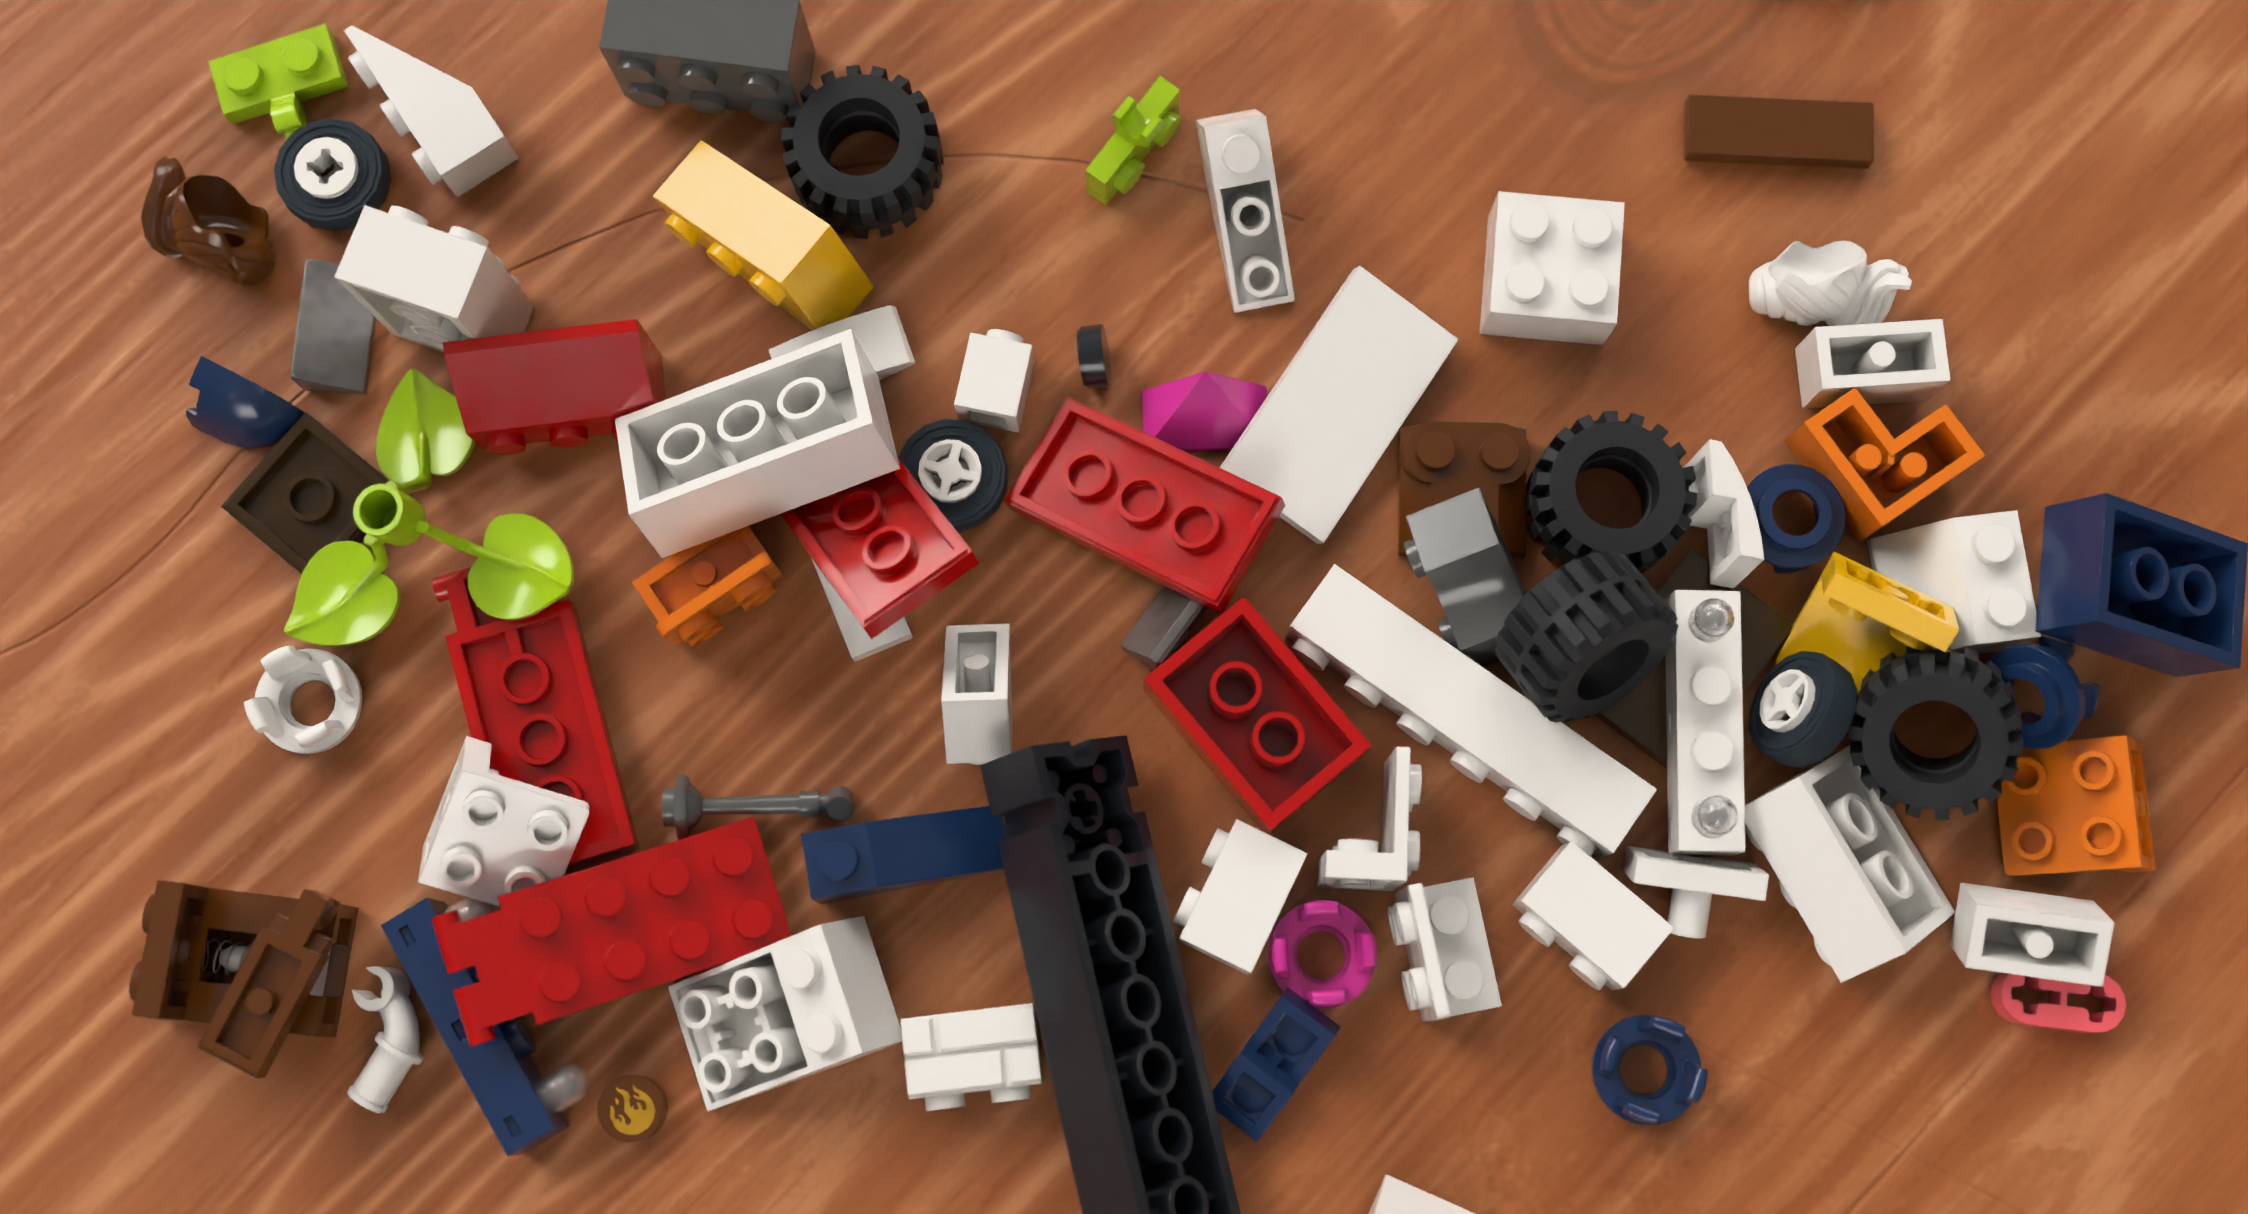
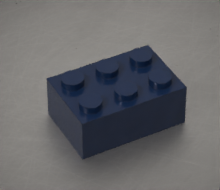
[2035,493,2248,677]

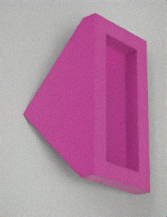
[1142,371,1267,453]

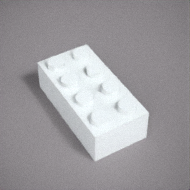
[615,329,900,558]

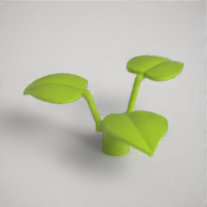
[284,369,574,647]

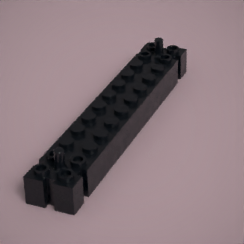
[980,735,1241,1214]

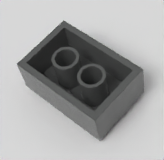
[599,0,815,122]

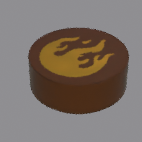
[598,1075,668,1142]

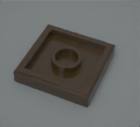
[221,412,390,574]

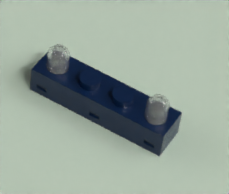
[381,897,589,1156]

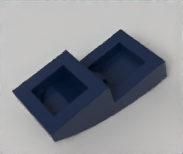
[1212,987,1341,1142]

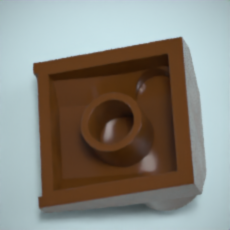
[1398,422,1530,558]

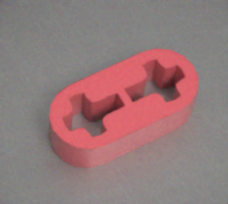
[1990,973,2126,1033]

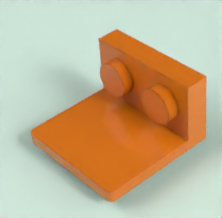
[1997,735,2156,877]

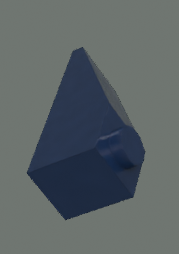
[801,806,1004,904]

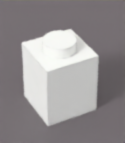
[954,329,1035,433]

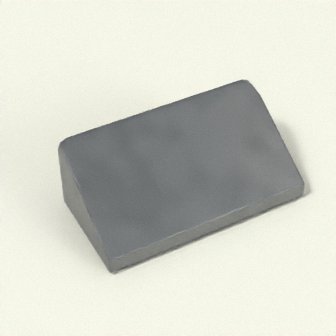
[290,259,376,394]
[1121,586,1208,671]

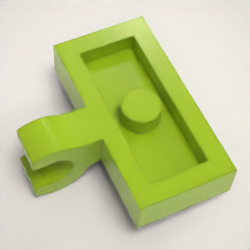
[208,24,349,140]
[1085,76,1182,205]

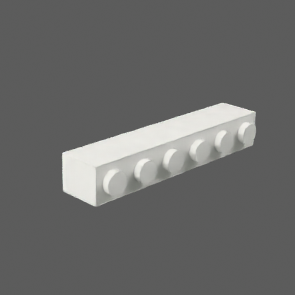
[1286,564,1657,858]

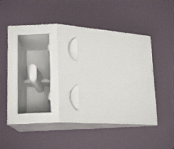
[668,916,903,1112]

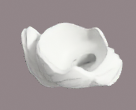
[1749,240,1912,326]

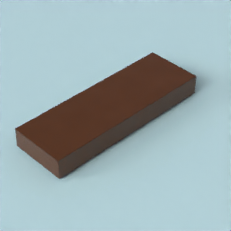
[1684,95,1874,169]

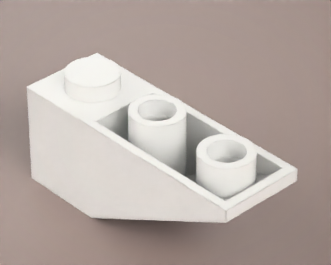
[344,26,519,197]
[1196,109,1295,313]

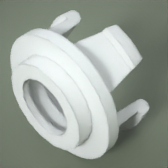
[244,645,363,754]

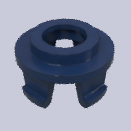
[1747,464,1846,574]
[1985,636,2100,749]
[1591,1015,1708,1125]

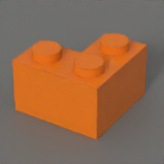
[1784,387,1985,542]

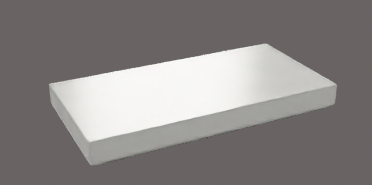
[1220,266,1458,544]

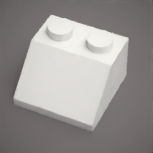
[1867,510,2041,654]

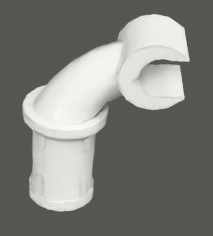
[347,966,424,1113]

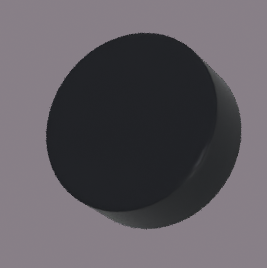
[1077,324,1111,389]

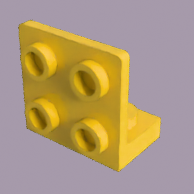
[1775,552,1959,693]

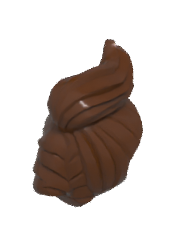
[141,156,275,285]

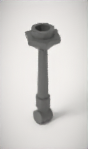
[662,774,853,839]

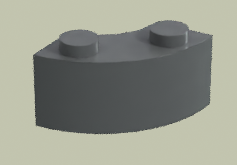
[1404,488,1526,667]

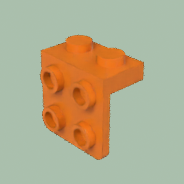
[632,526,783,648]

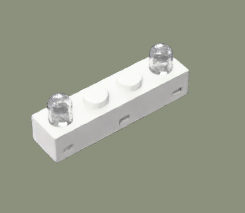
[1665,590,1745,856]

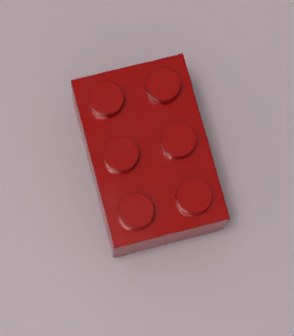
[1143,596,1372,835]

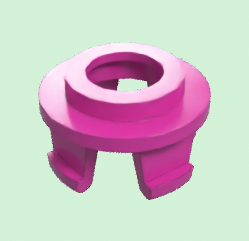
[1268,900,1377,1009]

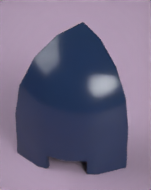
[186,356,305,449]

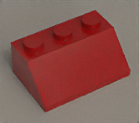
[443,319,666,455]

